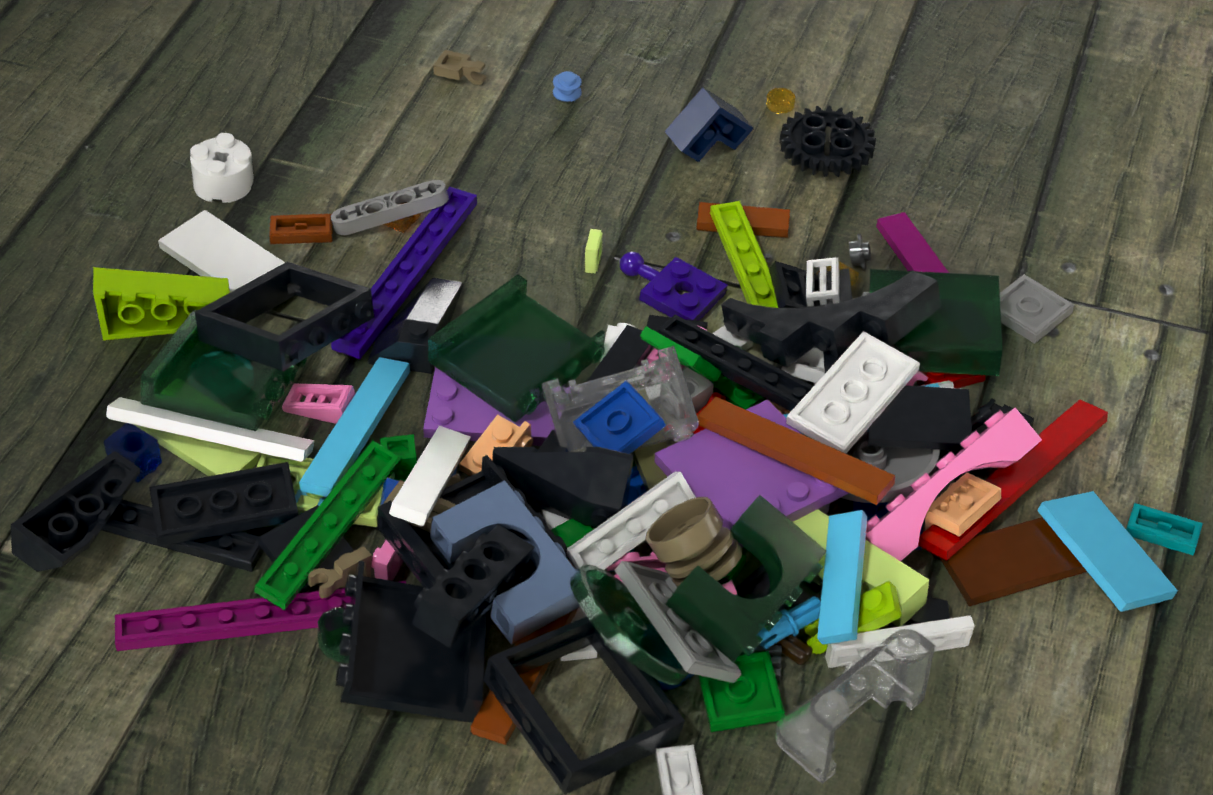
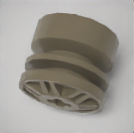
[645,497,742,593]

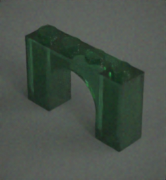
[665,495,827,663]

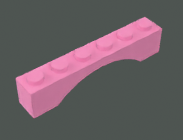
[866,408,1042,561]

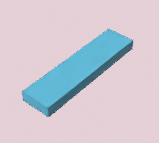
[817,510,867,645]

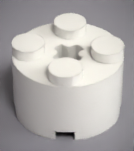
[190,133,253,203]

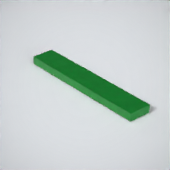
[254,440,402,610]

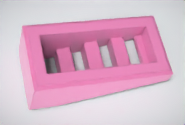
[282,383,356,424]

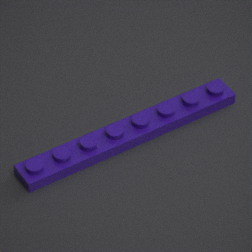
[331,187,477,359]

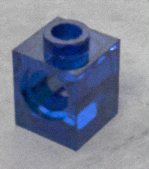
[104,423,162,483]

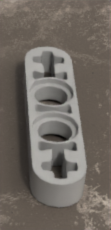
[331,180,449,235]

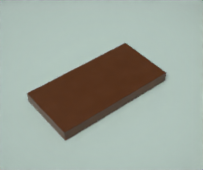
[939,517,1087,607]

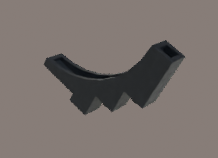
[721,271,942,368]

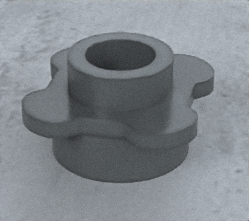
[849,234,871,271]

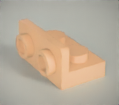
[459,414,533,476]
[925,472,1001,537]

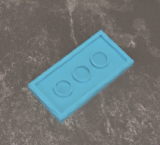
[1037,491,1178,612]

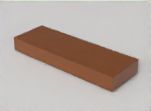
[697,202,790,238]

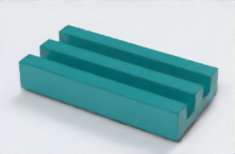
[1126,503,1203,556]

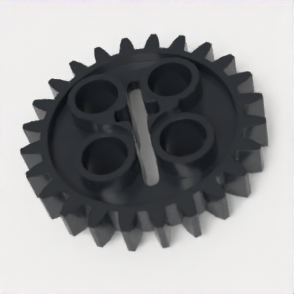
[779,106,876,177]

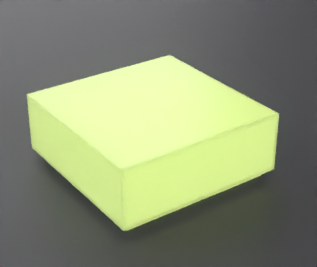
[585,229,603,274]

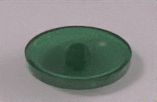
[570,564,689,685]

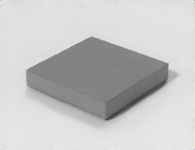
[984,274,1075,344]

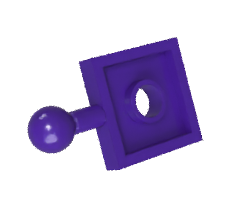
[620,252,728,321]

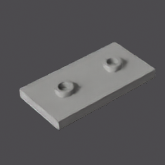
[615,561,741,683]

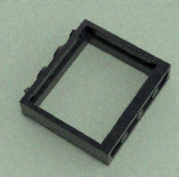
[194,262,374,371]
[483,611,685,795]

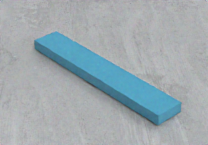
[299,357,410,497]

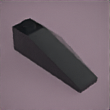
[368,277,463,374]
[11,451,140,572]

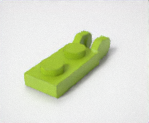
[804,581,902,654]

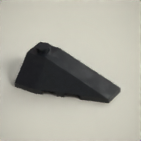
[492,447,633,527]

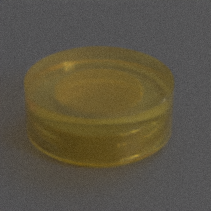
[766,88,795,114]

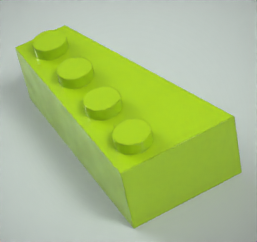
[93,267,230,341]

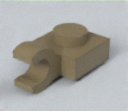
[433,50,486,85]
[308,546,372,599]

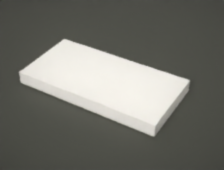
[158,210,285,292]
[786,331,920,453]

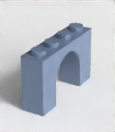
[430,480,588,645]

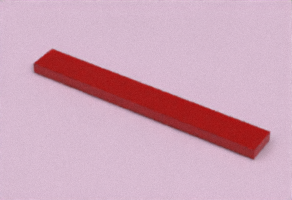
[918,400,1108,561]

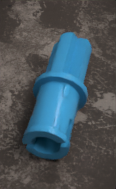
[753,597,821,650]

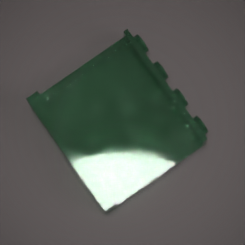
[868,269,1003,376]
[428,274,605,423]
[141,309,308,431]

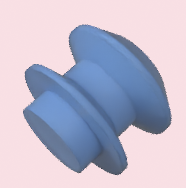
[553,71,582,102]

